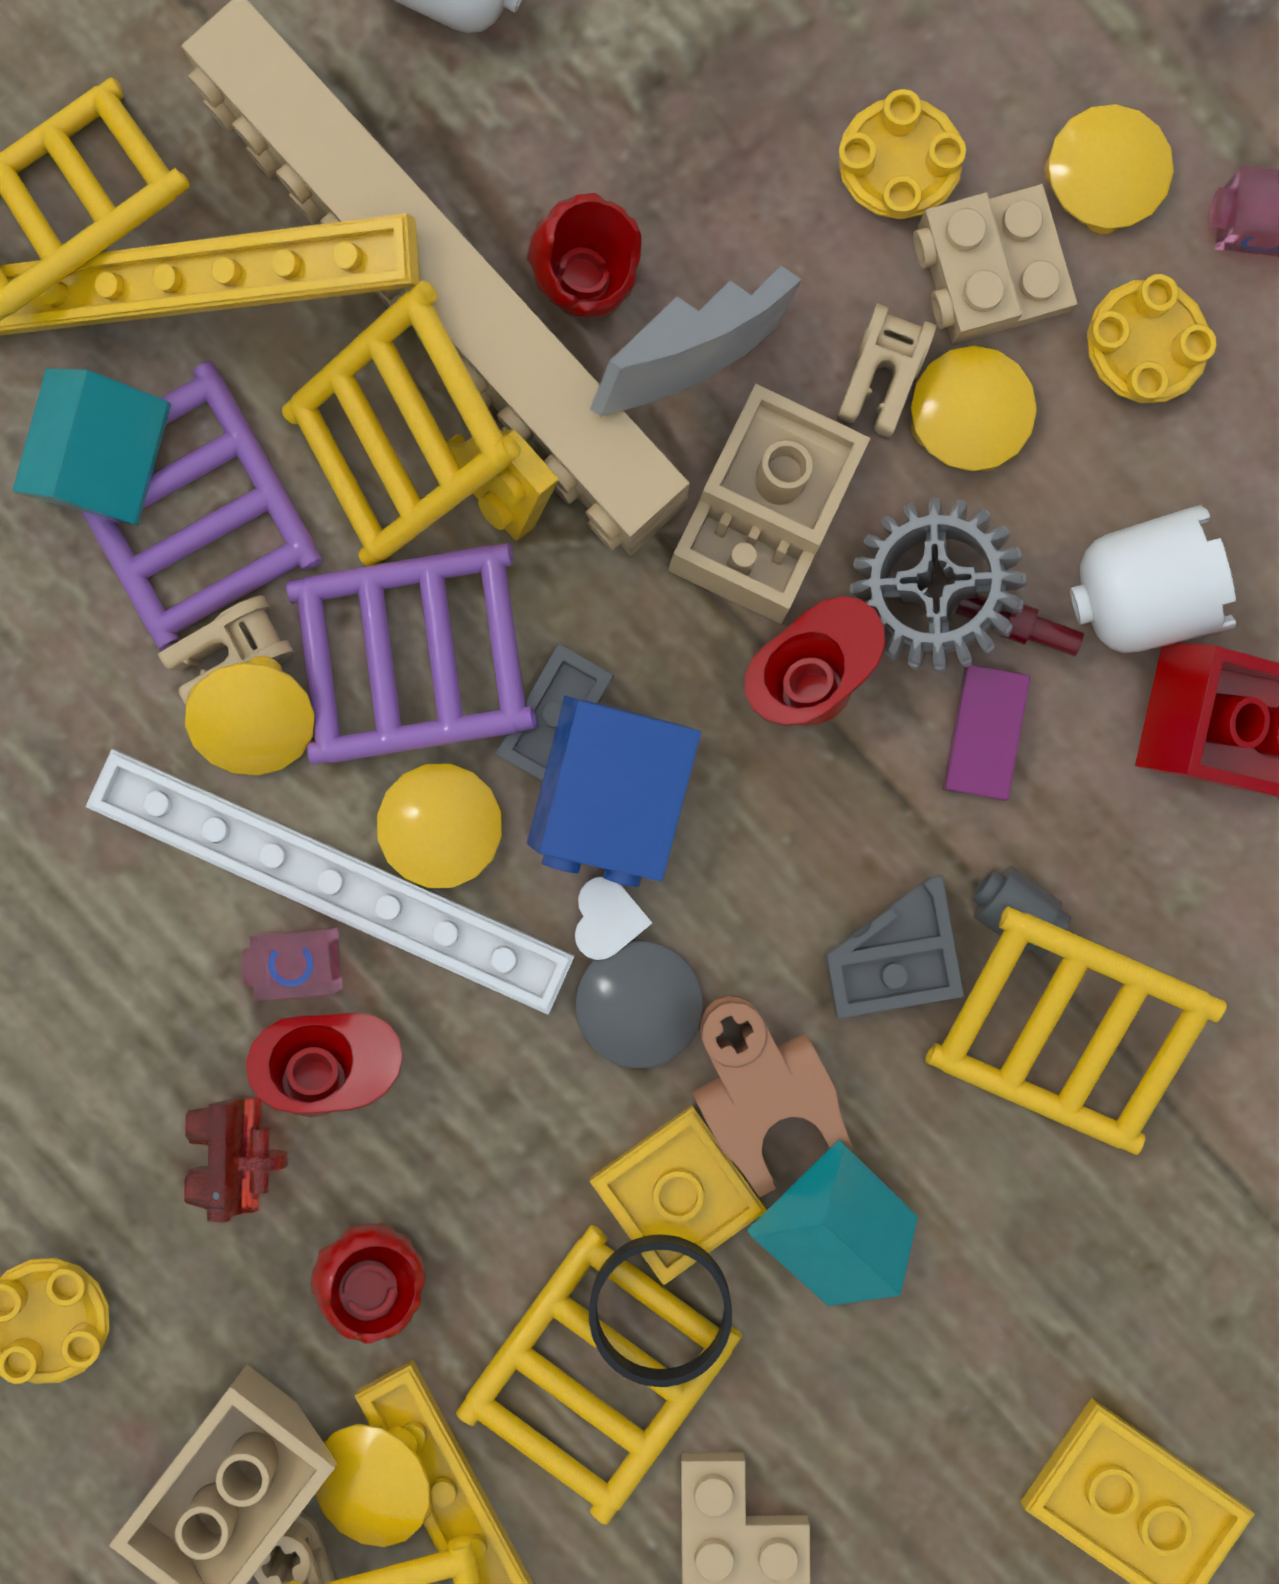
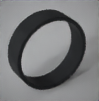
[589,1234,732,1387]

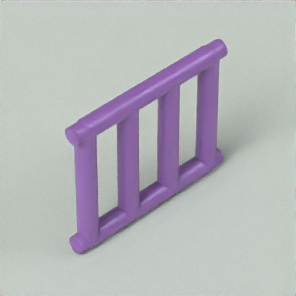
[81,361,323,651]
[286,543,537,765]

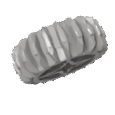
[850,497,1026,672]

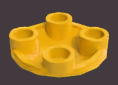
[838,89,966,220]
[1044,104,1174,235]
[1087,274,1217,403]
[910,345,1037,472]
[185,656,315,776]
[377,763,503,888]
[0,1258,110,1384]
[315,1424,432,1547]

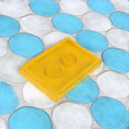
[1020,1397,1255,1584]

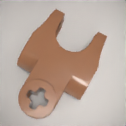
[692,995,853,1198]

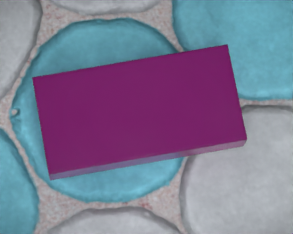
[942,665,1031,801]

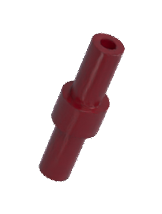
[955,595,1084,657]

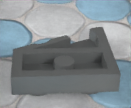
[825,875,964,1019]

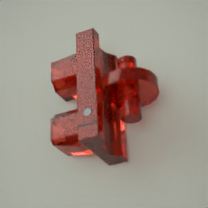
[184,1095,288,1223]

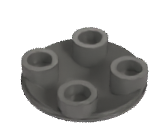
[576,940,703,1068]

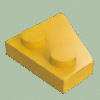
[446,429,559,542]

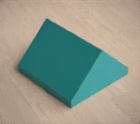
[12,369,172,526]
[747,1139,918,1306]

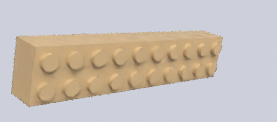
[181,0,689,556]

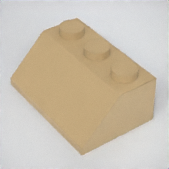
[109,1364,337,1584]

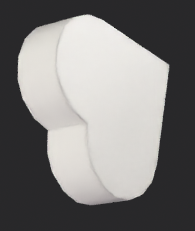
[575,876,652,960]

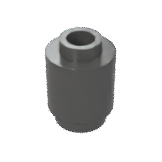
[971,866,1071,958]

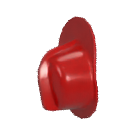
[745,596,885,726]
[246,1013,403,1117]

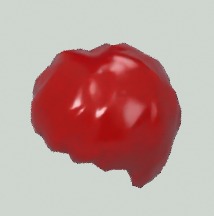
[527,193,642,320]
[310,1223,426,1344]

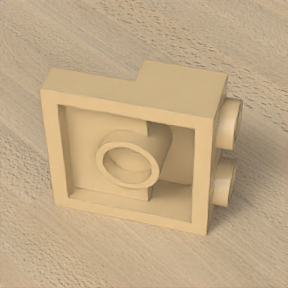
[913,184,1078,345]

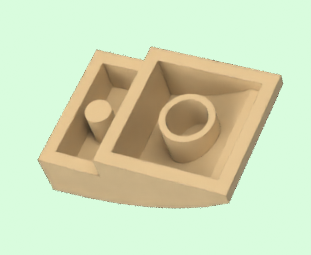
[668,383,871,625]

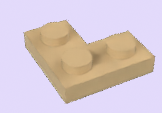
[681,1452,810,1584]

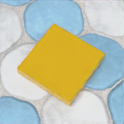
[590,1104,767,1285]

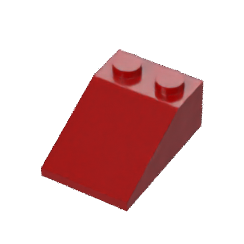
[1135,643,1279,798]

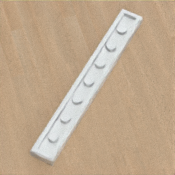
[86,749,575,1015]

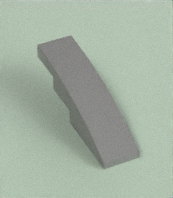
[590,266,802,416]

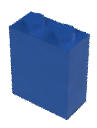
[526,695,702,887]

